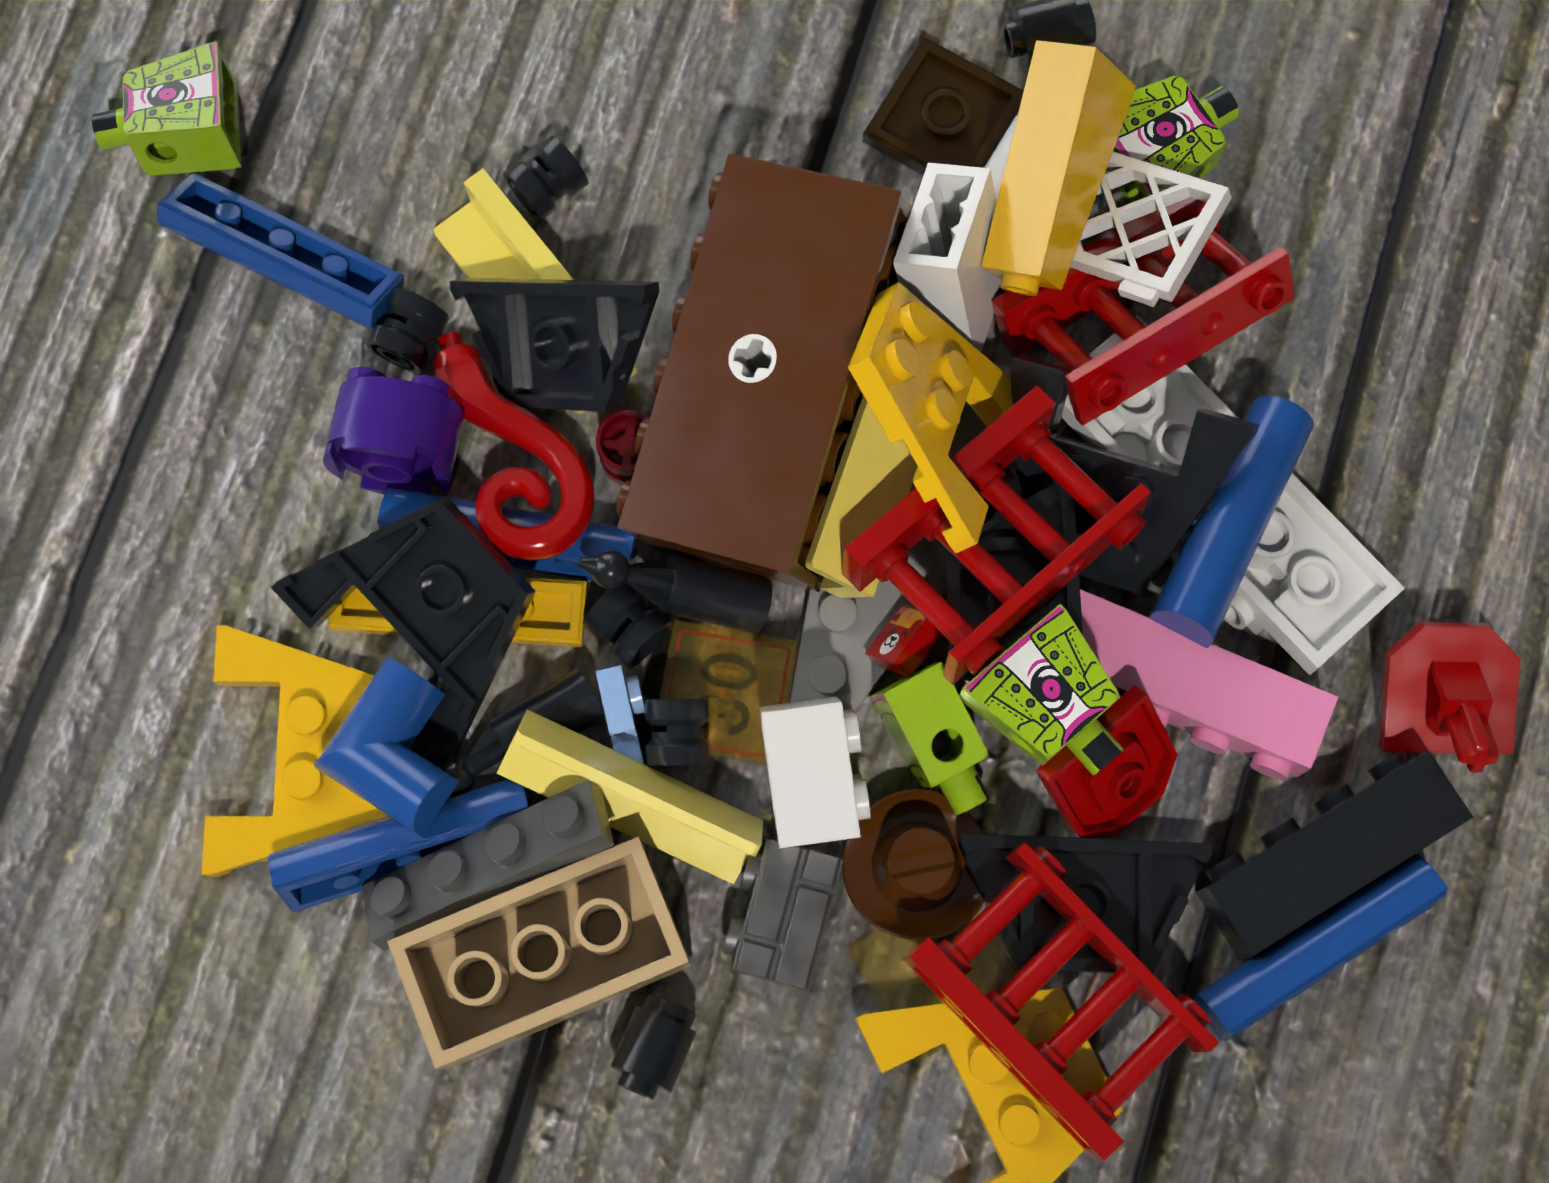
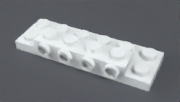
[1062,315,1405,675]

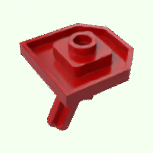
[1378,622,1521,773]
[1035,685,1178,838]

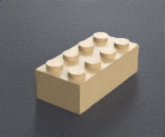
[387,837,693,1070]

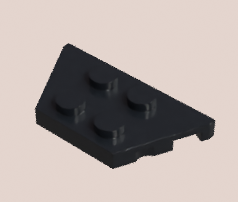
[450,278,660,412]
[944,480,1083,682]
[958,833,1213,974]

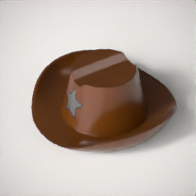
[842,789,984,940]

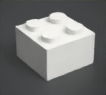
[759,696,871,849]

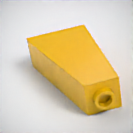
[981,40,1136,296]

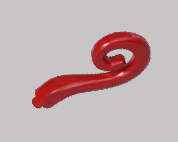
[432,332,595,560]

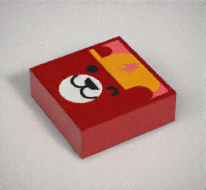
[864,603,943,677]

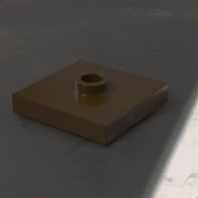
[862,37,1024,176]

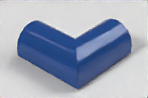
[314,657,459,837]

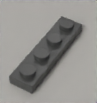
[362,780,614,951]

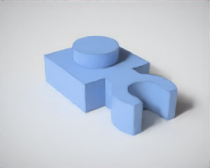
[595,664,645,765]

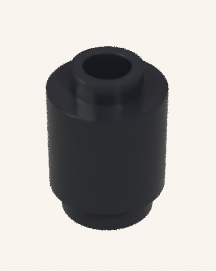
[1002,0,1096,67]
[610,994,697,1100]

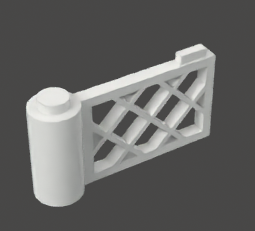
[984,115,1232,307]

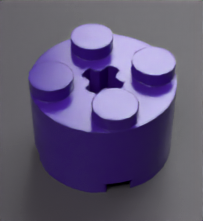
[323,367,464,494]

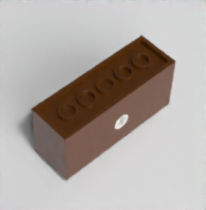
[617,153,912,593]

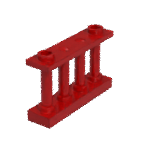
[991,178,1294,426]
[842,386,1151,685]
[902,843,1219,1161]

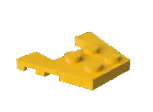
[848,282,1013,554]
[201,625,389,877]
[854,988,1123,1183]

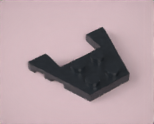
[1010,355,1260,595]
[271,497,536,767]

